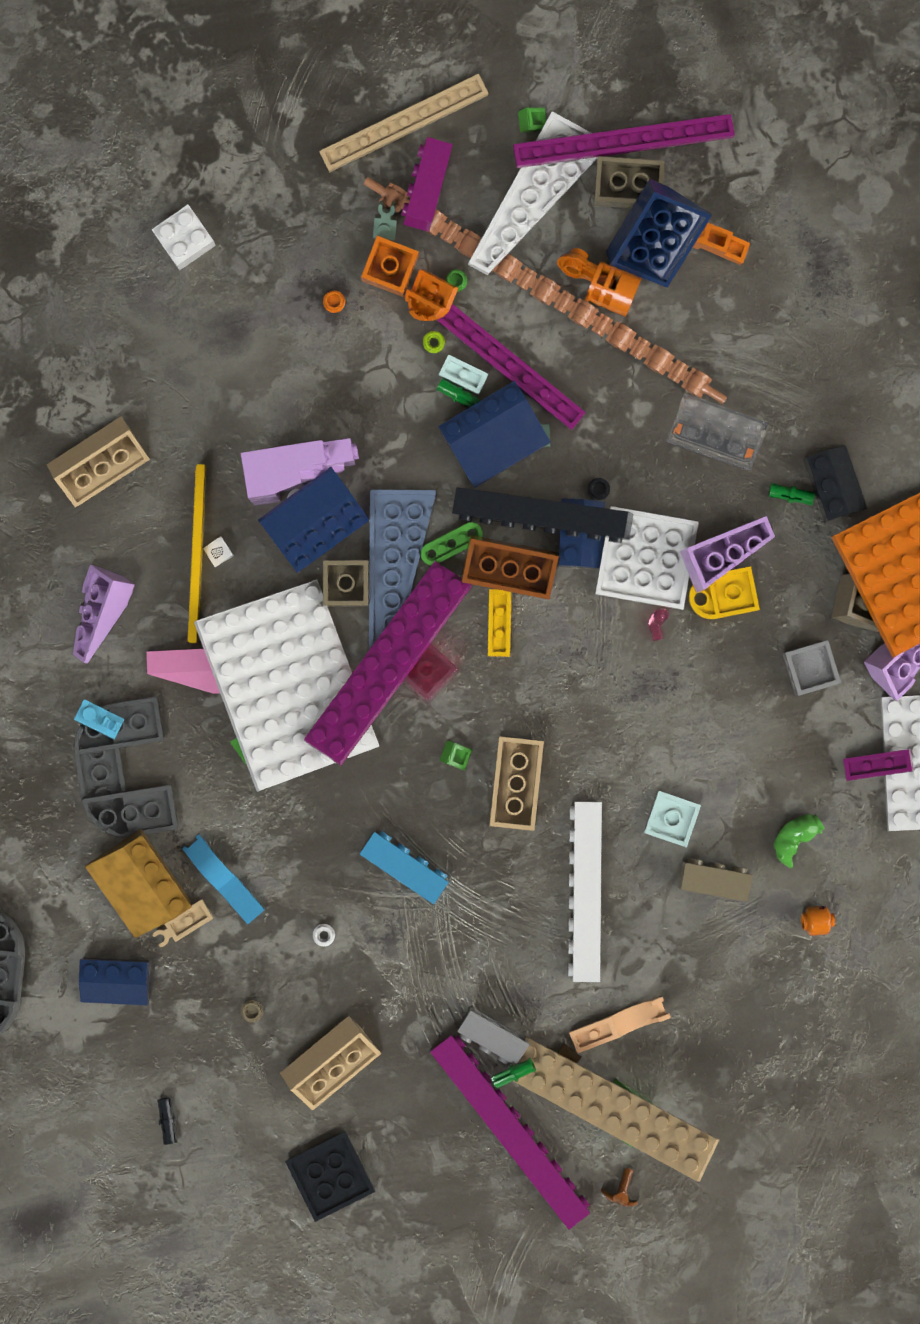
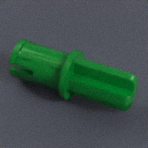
[436,378,480,408]
[491,1058,536,1088]

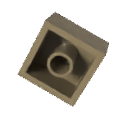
[323,560,369,607]

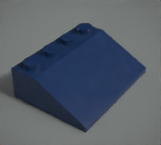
[606,179,712,288]
[438,381,551,488]

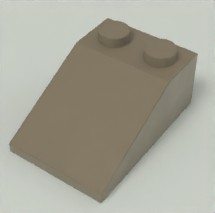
[831,574,879,632]

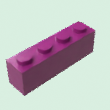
[401,137,453,232]

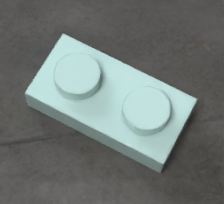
[439,355,488,395]

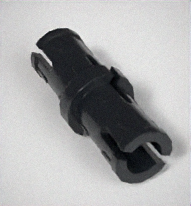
[157,1097,178,1145]

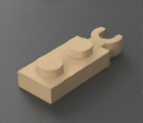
[153,899,214,947]

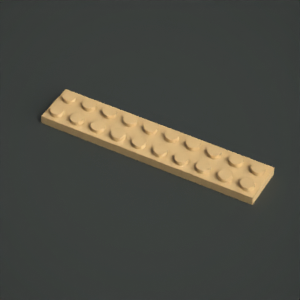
[513,1037,719,1182]

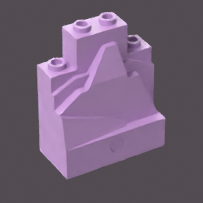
[241,438,359,506]

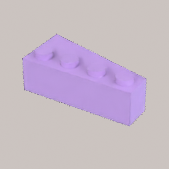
[680,516,775,593]

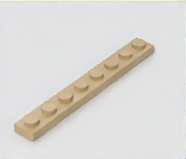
[319,74,488,173]

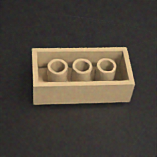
[489,737,544,831]

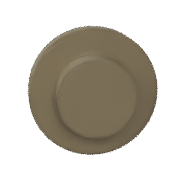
[241,1000,263,1022]

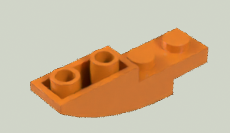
[693,223,750,265]

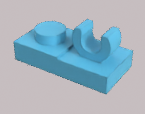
[74,699,124,739]

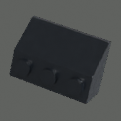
[804,445,867,523]

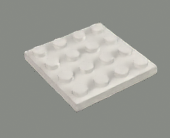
[595,506,699,610]

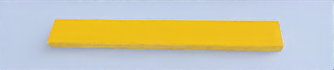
[188,464,207,644]

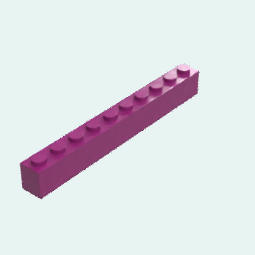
[430,1033,590,1230]

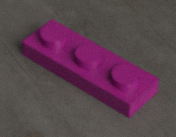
[843,749,914,781]

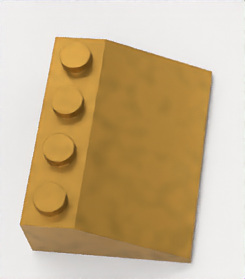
[85,829,192,938]

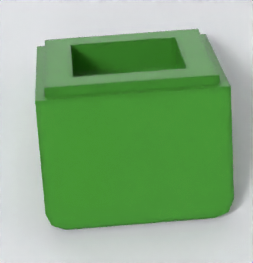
[518,108,547,133]
[440,741,472,770]

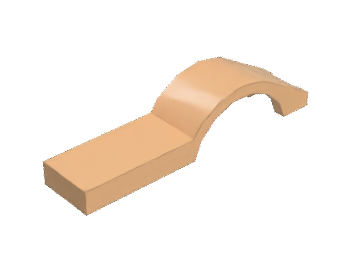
[569,996,671,1054]

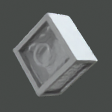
[782,640,841,696]

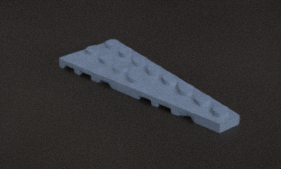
[369,490,436,650]

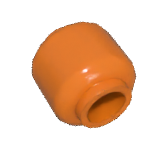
[801,906,835,936]

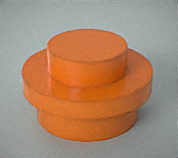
[323,290,345,313]

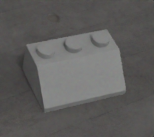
[457,1006,530,1066]

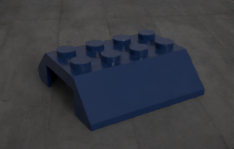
[258,467,369,573]

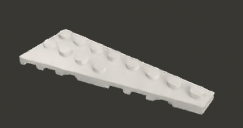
[468,112,598,275]

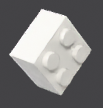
[151,205,216,271]

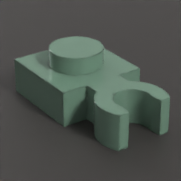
[373,200,397,240]

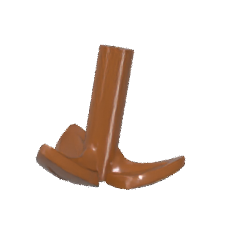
[601,1168,638,1207]

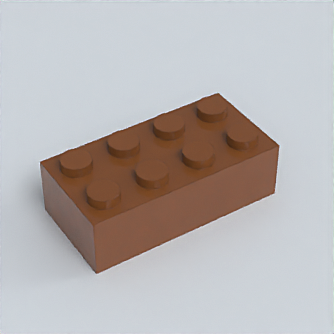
[461,535,559,600]

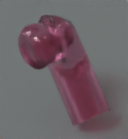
[648,609,669,642]

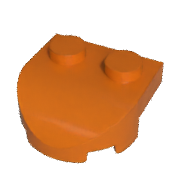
[405,269,458,321]

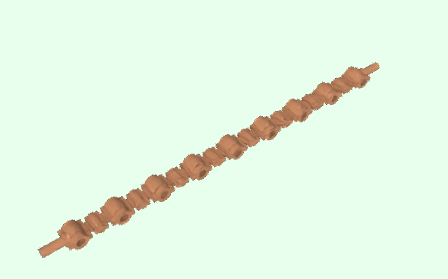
[364,177,727,404]

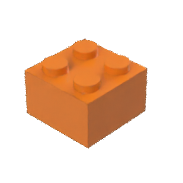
[361,236,419,297]

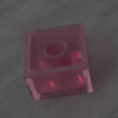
[403,644,458,705]

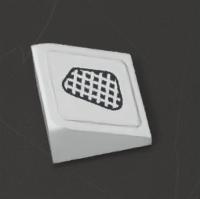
[203,536,234,567]

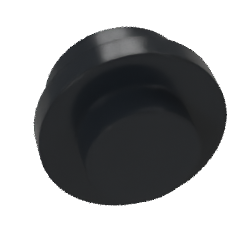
[588,478,610,500]

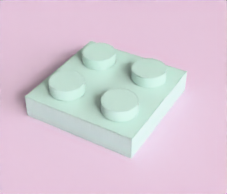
[644,791,701,848]

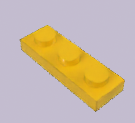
[488,589,511,657]

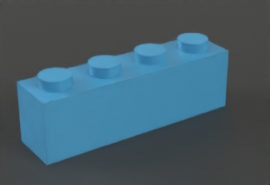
[360,831,449,904]

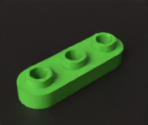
[421,522,483,565]

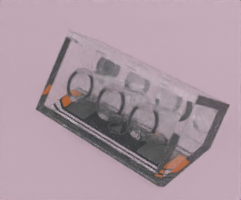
[666,393,768,471]

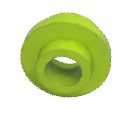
[423,331,445,353]

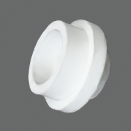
[313,924,335,946]

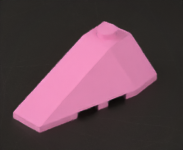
[146,649,220,694]

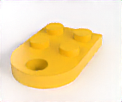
[689,566,760,619]

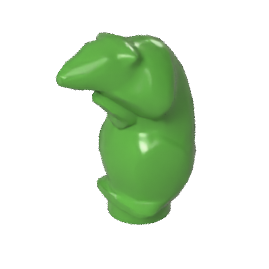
[774,814,825,868]

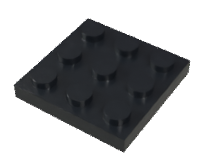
[285,1130,376,1222]

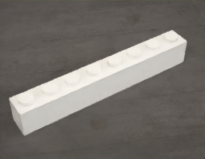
[568,801,602,982]

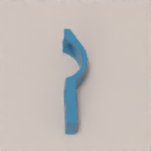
[182,834,265,924]

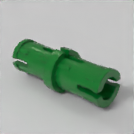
[768,483,815,506]

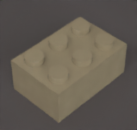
[594,156,665,208]
[678,858,753,902]

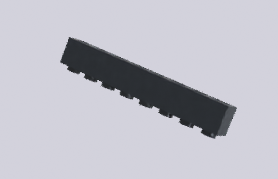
[452,487,634,544]

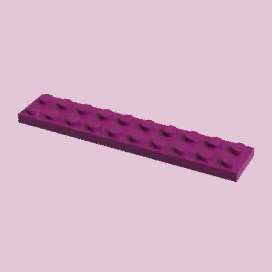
[304,561,472,766]

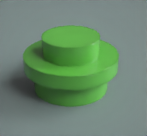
[445,270,467,292]

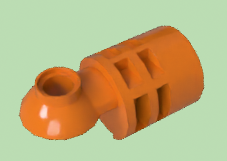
[557,248,642,317]

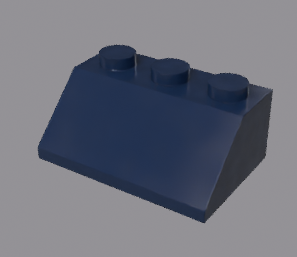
[558,498,605,569]
[79,957,150,1006]

